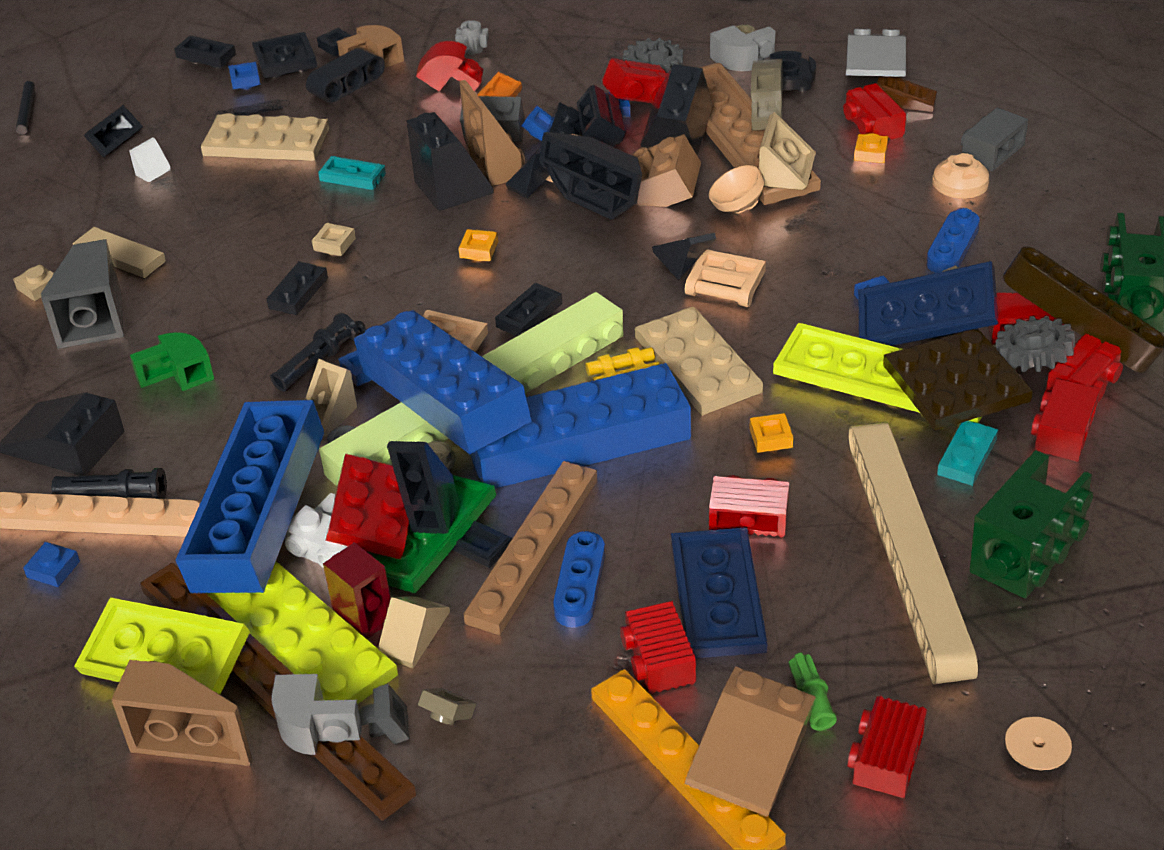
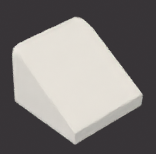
[130,137,171,182]

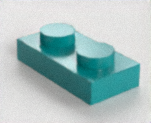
[937,421,998,486]

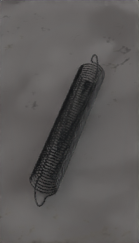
[207,99,290,121]

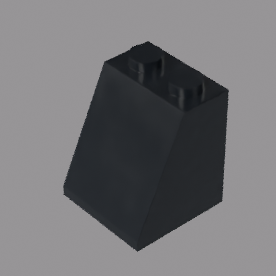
[640,64,713,156]
[406,112,494,211]

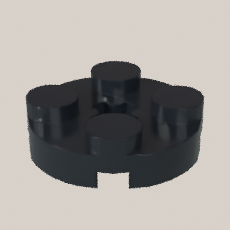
[762,51,816,91]

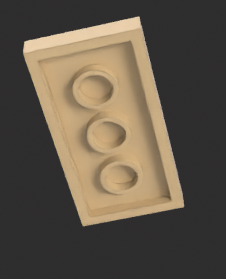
[201,113,329,161]
[635,306,763,416]

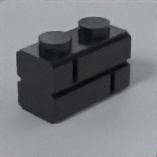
[577,85,626,147]

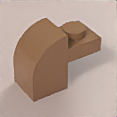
[337,25,404,68]

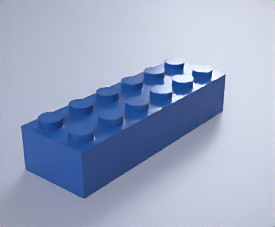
[354,310,532,454]
[470,363,691,489]
[175,400,325,593]

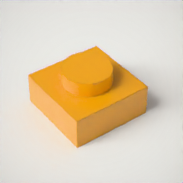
[854,133,888,163]
[459,229,498,261]
[749,413,793,453]

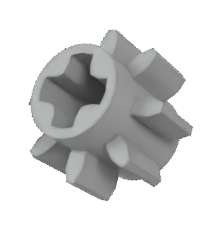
[455,20,489,55]

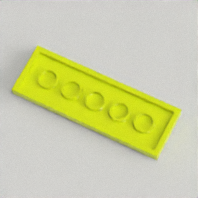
[773,322,982,424]
[206,561,398,704]

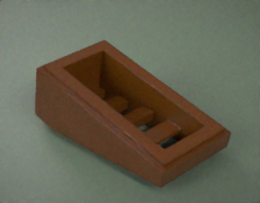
[877,76,937,112]

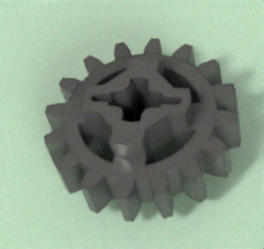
[623,38,683,73]
[995,316,1075,372]

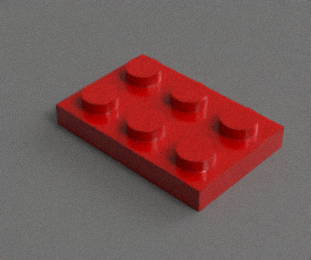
[325,453,409,560]

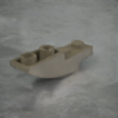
[751,59,783,131]

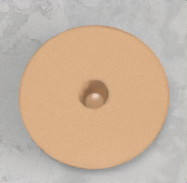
[1005,717,1072,770]

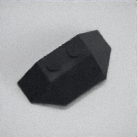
[539,132,642,220]

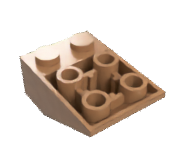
[632,134,701,207]

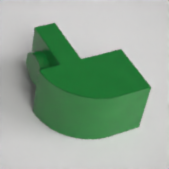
[130,332,214,391]

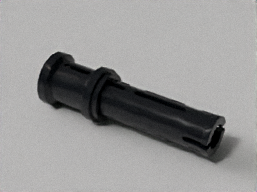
[270,313,359,392]
[51,468,167,499]

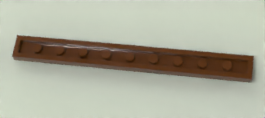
[140,562,416,821]

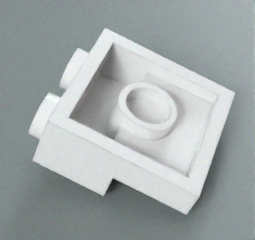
[284,493,348,568]

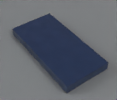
[858,261,998,346]
[671,527,768,659]

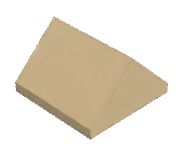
[759,112,816,190]

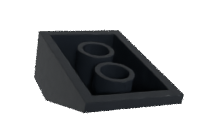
[0,392,125,476]

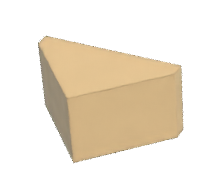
[305,359,357,437]
[378,596,450,668]

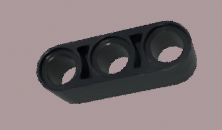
[306,47,385,103]

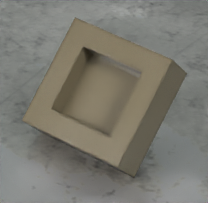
[418,688,477,725]

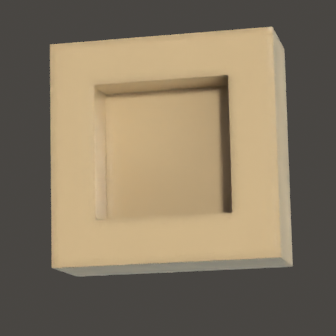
[312,223,356,256]
[14,264,54,301]

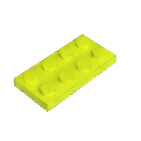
[74,597,250,695]

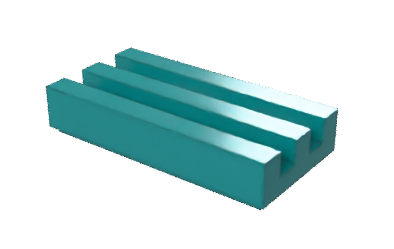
[318,156,386,190]

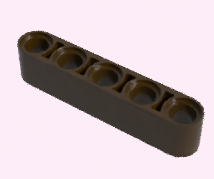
[1003,246,1164,373]

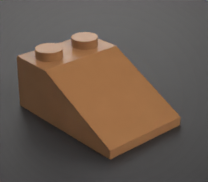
[460,80,525,187]
[111,660,252,766]
[684,666,816,817]

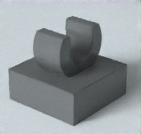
[359,683,409,745]

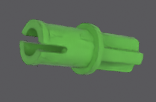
[789,652,837,731]

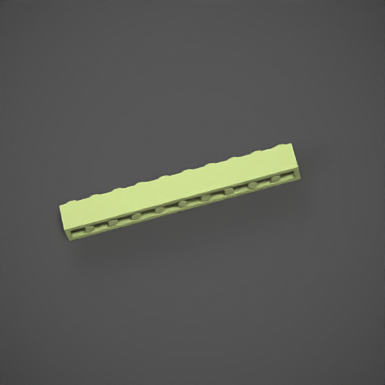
[319,292,624,486]

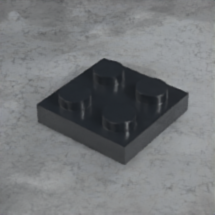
[252,32,317,78]

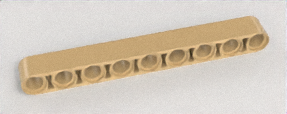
[848,422,978,684]

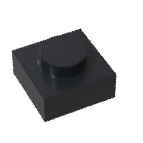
[317,28,352,56]

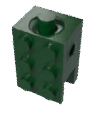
[1100,213,1164,333]
[970,450,1093,599]

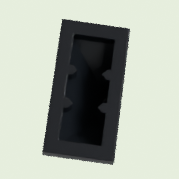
[84,105,143,158]
[505,147,550,198]
[652,232,716,280]

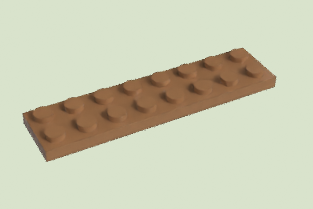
[700,63,821,205]

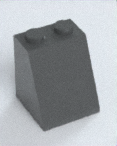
[41,239,124,349]

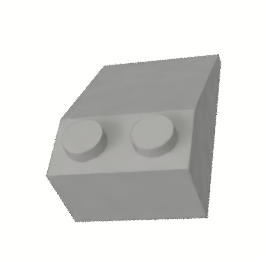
[846,28,906,77]

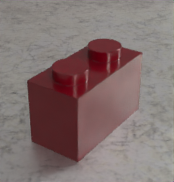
[323,542,391,639]

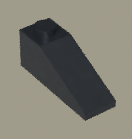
[387,441,460,534]

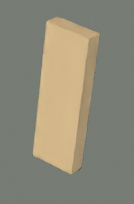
[73,227,166,278]

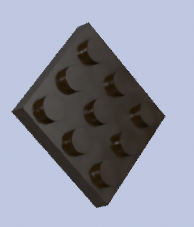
[883,328,1033,431]

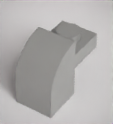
[710,25,775,71]
[272,674,362,755]

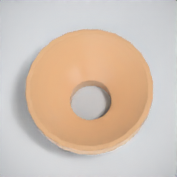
[932,153,989,199]
[709,165,764,214]

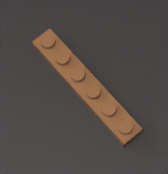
[464,461,597,635]

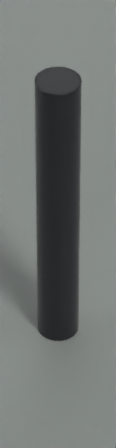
[16,81,35,135]

